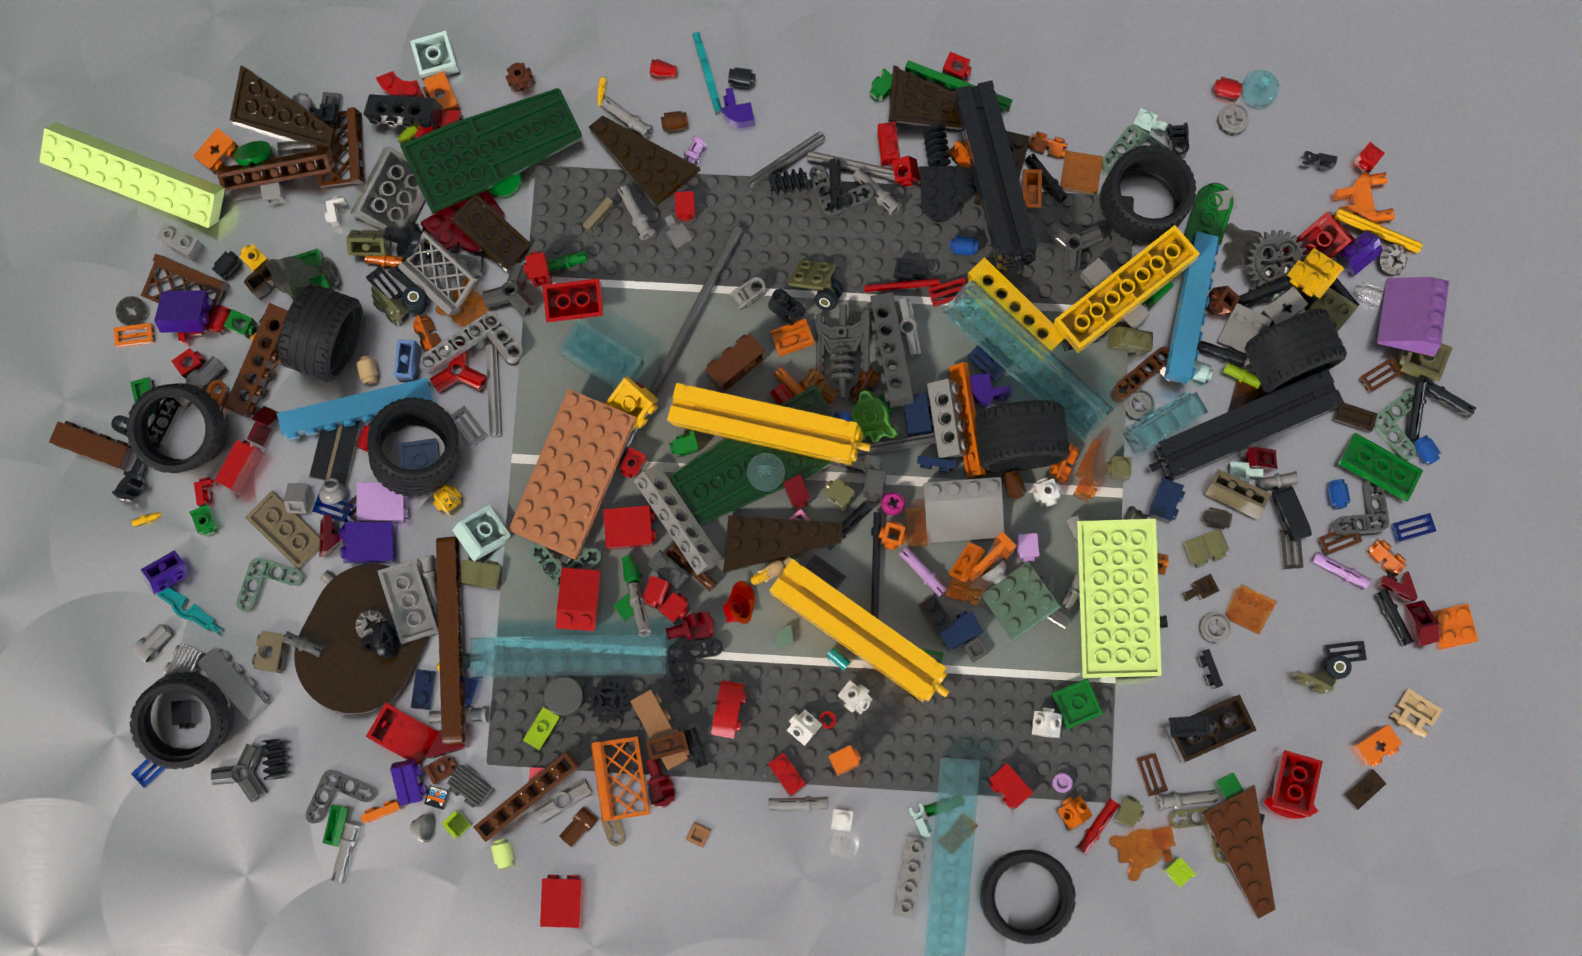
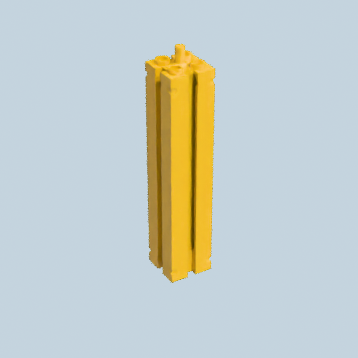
[667,383,871,466]
[769,559,950,703]

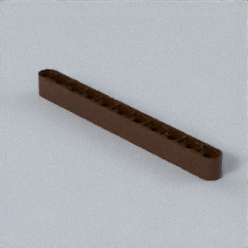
[436,536,465,745]

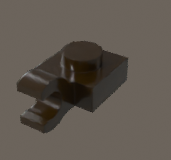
[1182,573,1220,601]

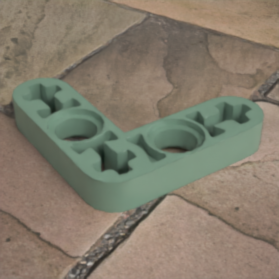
[1102,125,1170,172]
[1374,389,1417,461]
[530,544,602,589]
[236,558,304,612]

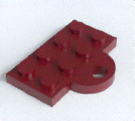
[421,190,505,252]

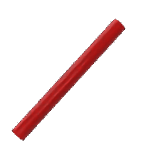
[864,278,940,293]

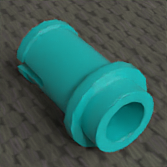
[826,647,851,671]

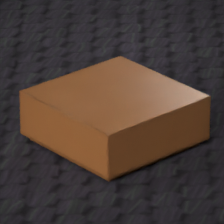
[685,822,712,848]

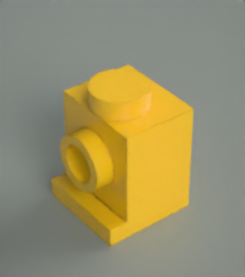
[239,244,269,272]

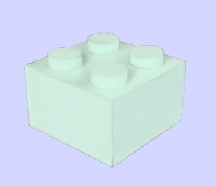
[410,31,459,82]
[452,505,511,561]

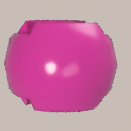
[881,491,906,516]

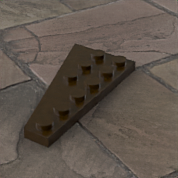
[888,65,961,130]
[230,66,336,148]
[589,115,701,206]
[723,515,843,573]

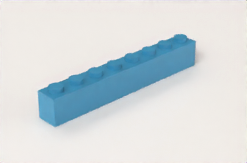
[1164,231,1220,384]
[277,378,434,440]

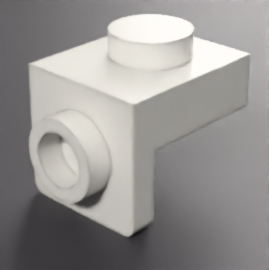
[325,196,348,228]

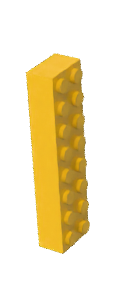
[1054,225,1200,353]

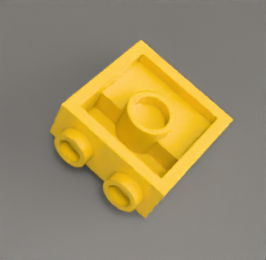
[1287,248,1344,299]
[605,376,659,430]

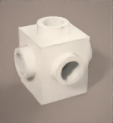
[1032,477,1062,507]
[837,680,873,714]
[1032,708,1062,738]
[787,709,823,746]

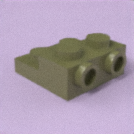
[1399,343,1453,382]

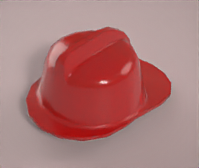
[723,581,755,624]

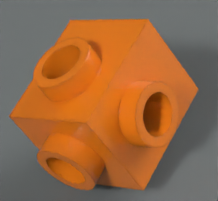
[879,521,908,550]
[1057,795,1093,830]

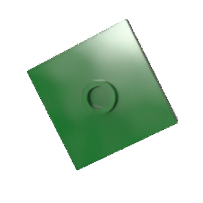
[1051,678,1103,730]

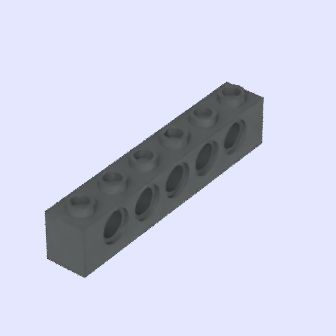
[867,292,913,408]

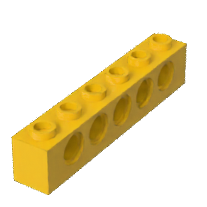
[967,257,1065,356]

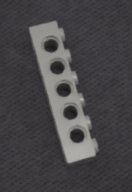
[634,464,722,575]

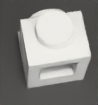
[831,809,853,832]

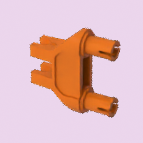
[1333,172,1395,224]

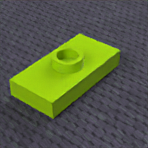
[523,707,560,750]

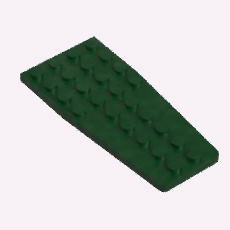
[400,88,582,214]
[670,385,835,526]

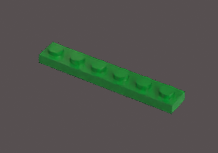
[905,60,1013,112]

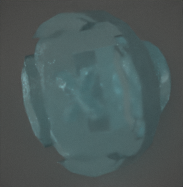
[1241,70,1280,107]
[747,453,786,492]

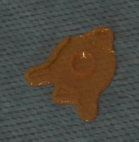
[435,278,490,327]
[1110,828,1168,881]

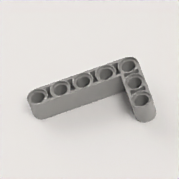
[419,312,523,374]

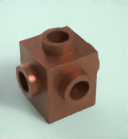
[505,62,534,92]
[1208,286,1240,314]

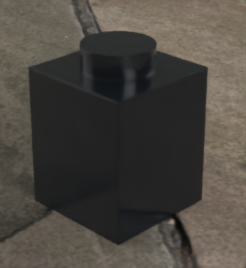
[171,700,197,729]

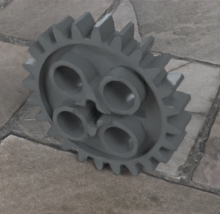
[1245,230,1308,290]

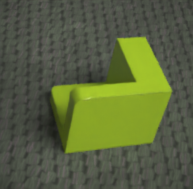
[441,810,472,838]
[1164,857,1196,887]

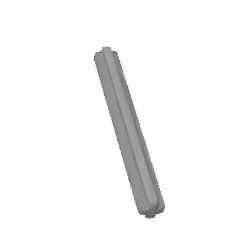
[807,151,895,181]
[486,344,501,437]

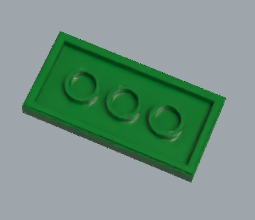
[1338,432,1423,502]

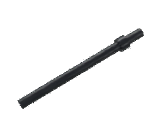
[871,512,881,619]

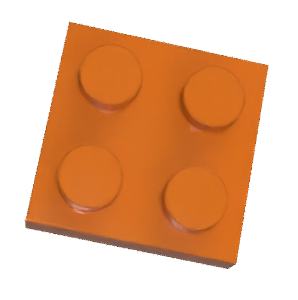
[1431,603,1479,650]

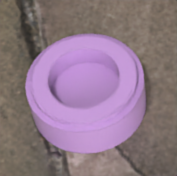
[1052,773,1072,793]

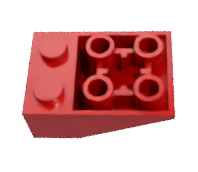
[365,702,439,766]

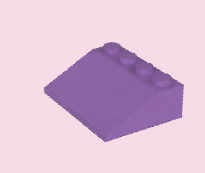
[1377,277,1449,357]

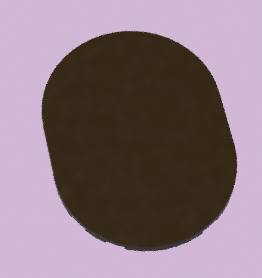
[294,564,429,714]

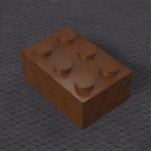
[705,333,766,393]

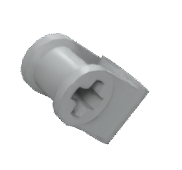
[729,277,766,311]

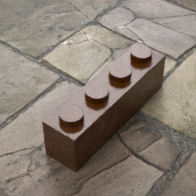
[49,421,133,471]

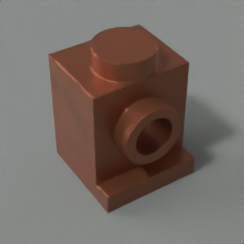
[424,755,457,785]

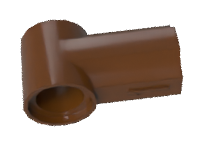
[559,806,598,847]

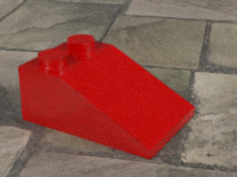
[1283,211,1355,261]
[556,567,601,631]
[1271,750,1323,817]

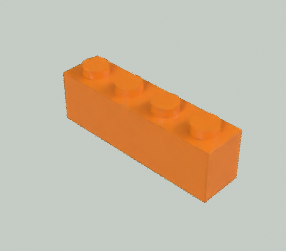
[829,745,861,777]

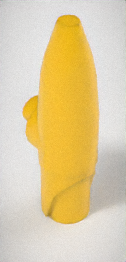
[597,77,606,106]
[131,513,161,526]

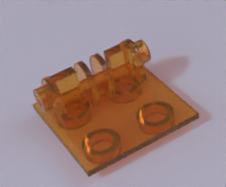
[1225,584,1277,635]

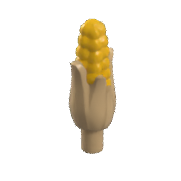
[751,556,791,585]

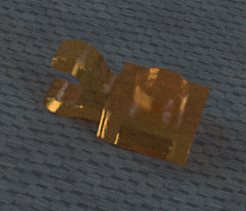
[946,578,982,605]
[1152,826,1176,862]

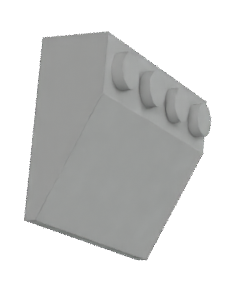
[350,146,425,231]
[923,477,1004,544]

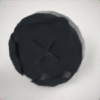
[383,222,421,259]
[361,620,400,660]

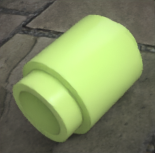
[491,838,514,869]

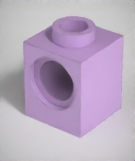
[1016,533,1039,563]

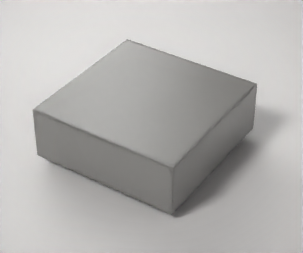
[1215,189,1237,211]

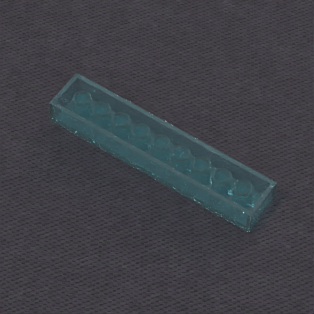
[942,280,1114,442]
[470,634,668,679]
[924,757,980,956]

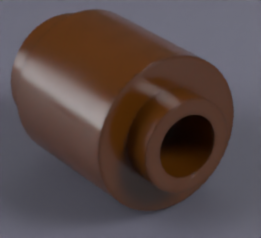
[661,111,688,132]
[1002,470,1027,500]

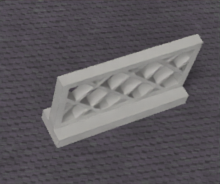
[398,232,478,315]

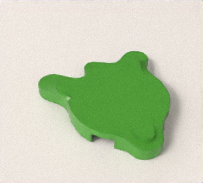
[851,390,898,442]

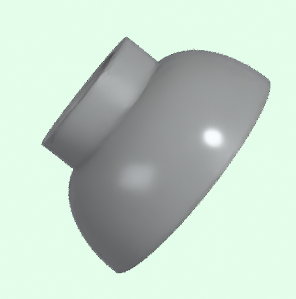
[319,478,347,504]
[981,559,1007,585]
[410,814,436,843]

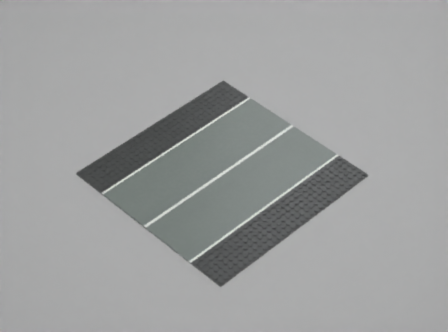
[486,165,1134,803]

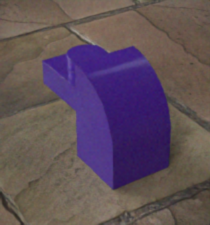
[722,87,755,128]
[970,373,1012,407]

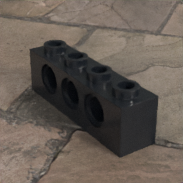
[363,94,443,128]

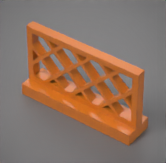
[969,531,1016,583]
[591,736,650,822]

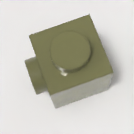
[1106,456,1132,480]
[1114,796,1144,828]

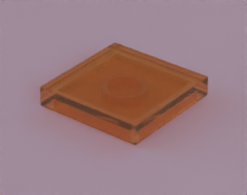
[1060,151,1103,194]

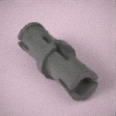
[282,631,324,658]

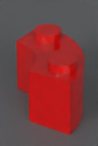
[376,71,425,98]
[711,680,747,739]

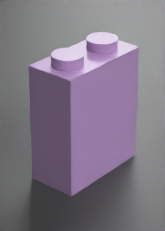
[357,482,408,523]

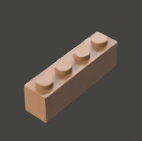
[630,690,690,771]

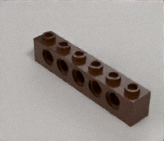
[217,148,335,191]
[224,303,288,418]
[473,751,580,842]

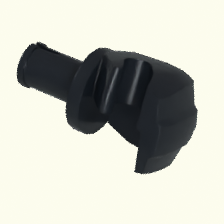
[112,458,146,503]

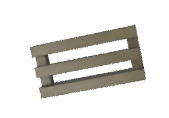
[583,197,615,235]

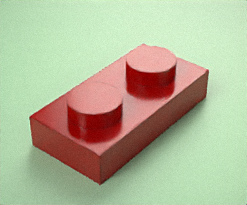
[768,752,806,796]

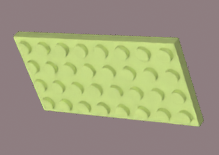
[1077,519,1162,678]

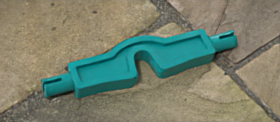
[692,32,722,113]
[157,587,224,635]

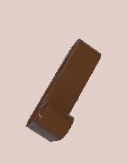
[1110,347,1176,403]

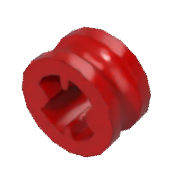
[819,711,836,729]

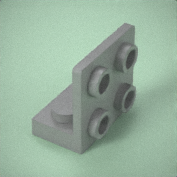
[1218,303,1272,355]

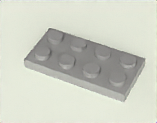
[377,559,438,645]

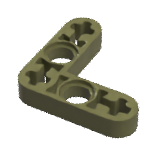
[1168,807,1227,864]

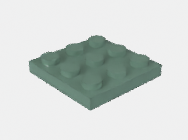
[981,561,1061,642]

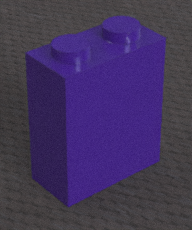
[154,290,212,333]
[339,522,394,564]

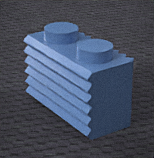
[393,339,420,382]

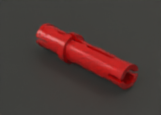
[1077,798,1120,854]

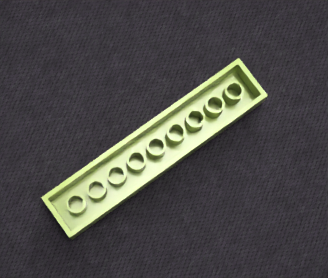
[40,122,225,228]

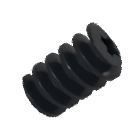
[923,125,951,166]
[769,168,809,196]
[261,739,289,780]

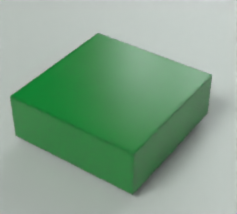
[613,594,634,621]

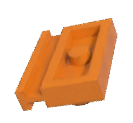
[770,318,815,357]

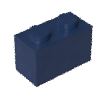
[903,393,934,436]
[1147,478,1185,524]
[939,611,983,652]

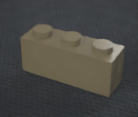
[1205,469,1271,520]

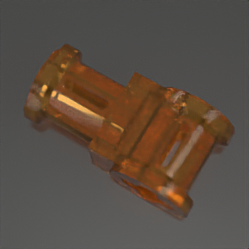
[799,368,839,404]

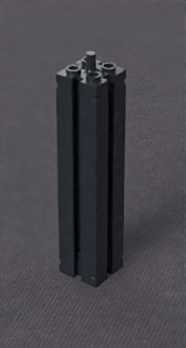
[955,80,1037,274]
[1148,369,1345,481]

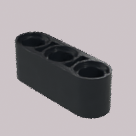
[1272,485,1312,542]

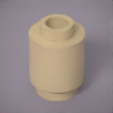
[356,356,379,385]

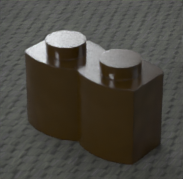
[244,260,287,298]

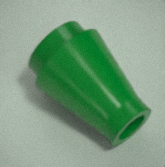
[622,555,642,585]

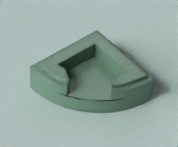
[774,625,794,648]

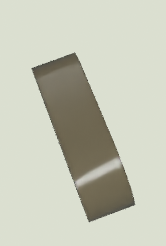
[601,811,626,847]

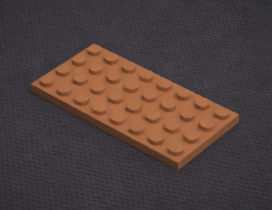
[508,389,637,560]

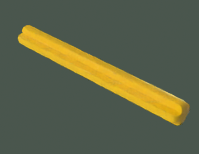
[1334,208,1423,253]

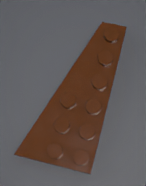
[1201,785,1276,919]

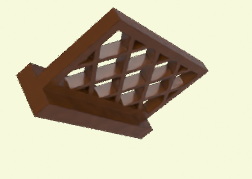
[317,107,365,188]
[141,253,229,319]

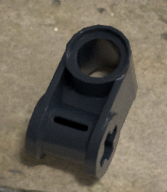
[1167,123,1189,159]
[768,289,805,326]

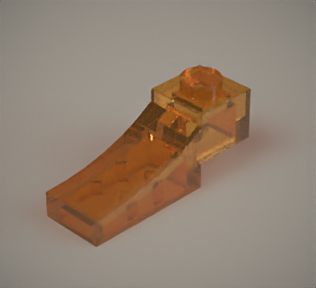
[1073,439,1101,502]

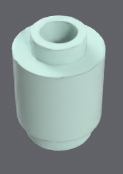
[1193,360,1214,383]

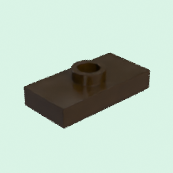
[1334,403,1378,433]
[1343,769,1387,810]

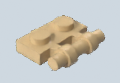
[1390,688,1443,738]

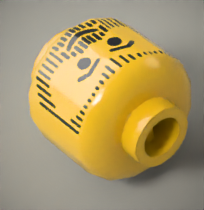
[433,484,462,513]

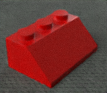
[542,278,603,323]

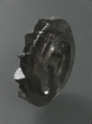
[321,257,340,287]
[116,296,146,326]

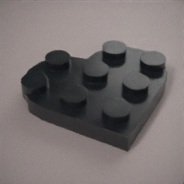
[920,166,977,223]

